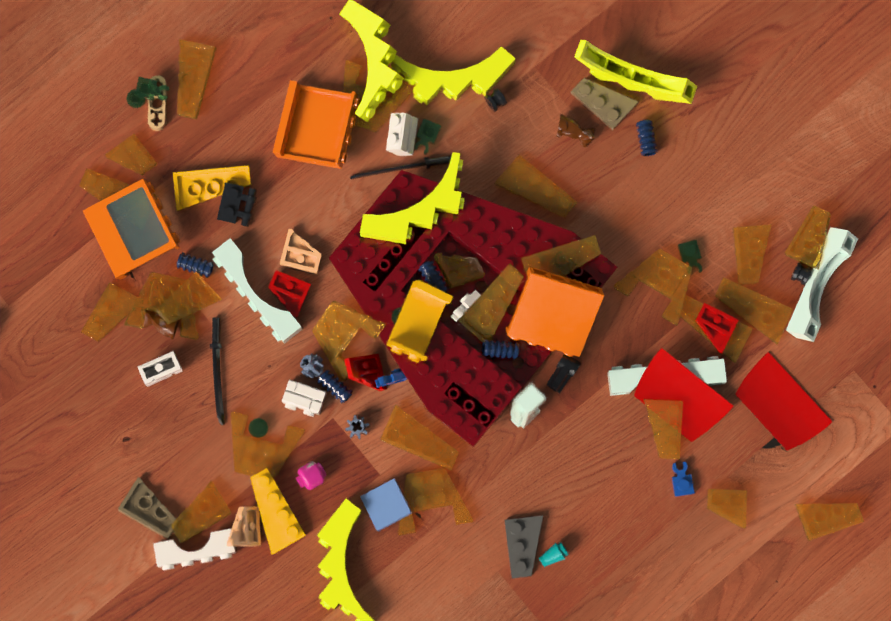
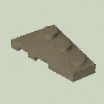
[571,78,638,130]
[118,476,178,539]

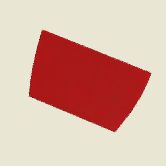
[634,348,733,442]
[735,352,832,451]

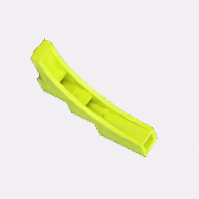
[340,0,404,122]
[575,40,698,104]
[390,47,516,105]
[360,152,465,244]
[317,499,374,621]

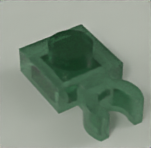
[134,77,170,101]
[415,119,441,155]
[677,240,702,276]

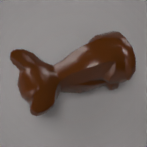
[557,114,596,147]
[139,307,179,339]

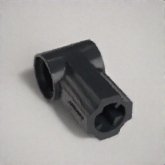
[546,354,581,394]

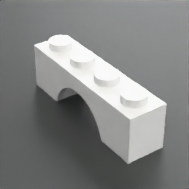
[153,529,236,570]

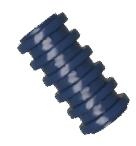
[636,120,658,156]
[176,252,214,278]
[418,261,450,293]
[482,340,519,359]
[317,370,353,404]

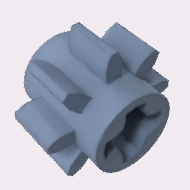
[300,353,324,378]
[345,415,369,440]

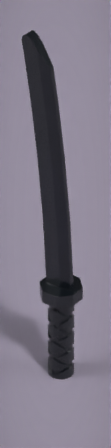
[350,155,452,179]
[210,317,225,425]

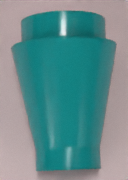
[539,542,569,567]

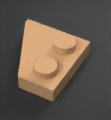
[280,229,322,274]
[227,506,261,546]

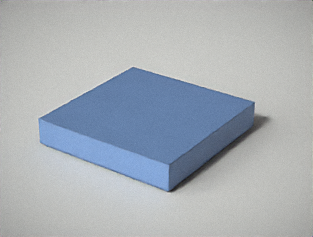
[360,479,412,531]

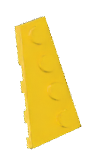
[173,165,251,211]
[250,468,306,555]

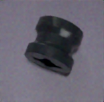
[484,88,507,112]
[791,262,812,286]

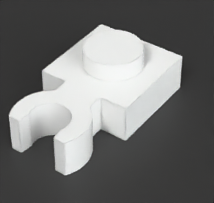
[451,290,481,322]

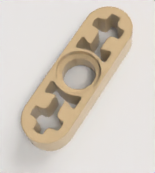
[148,75,167,131]

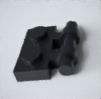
[217,182,257,227]

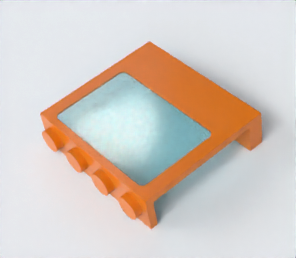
[83,179,181,280]

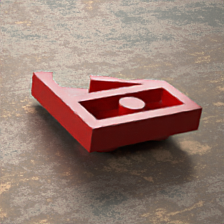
[268,270,311,319]
[695,303,739,354]
[344,354,387,392]

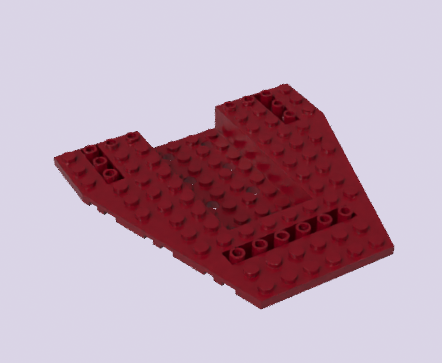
[329,170,618,448]

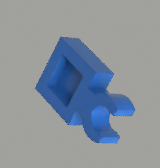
[375,368,407,388]
[671,462,695,497]

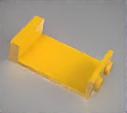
[387,280,453,363]

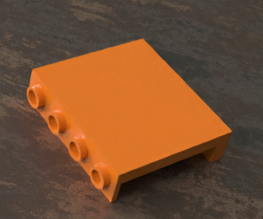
[273,80,360,169]
[506,266,604,357]

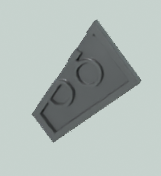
[504,516,543,579]

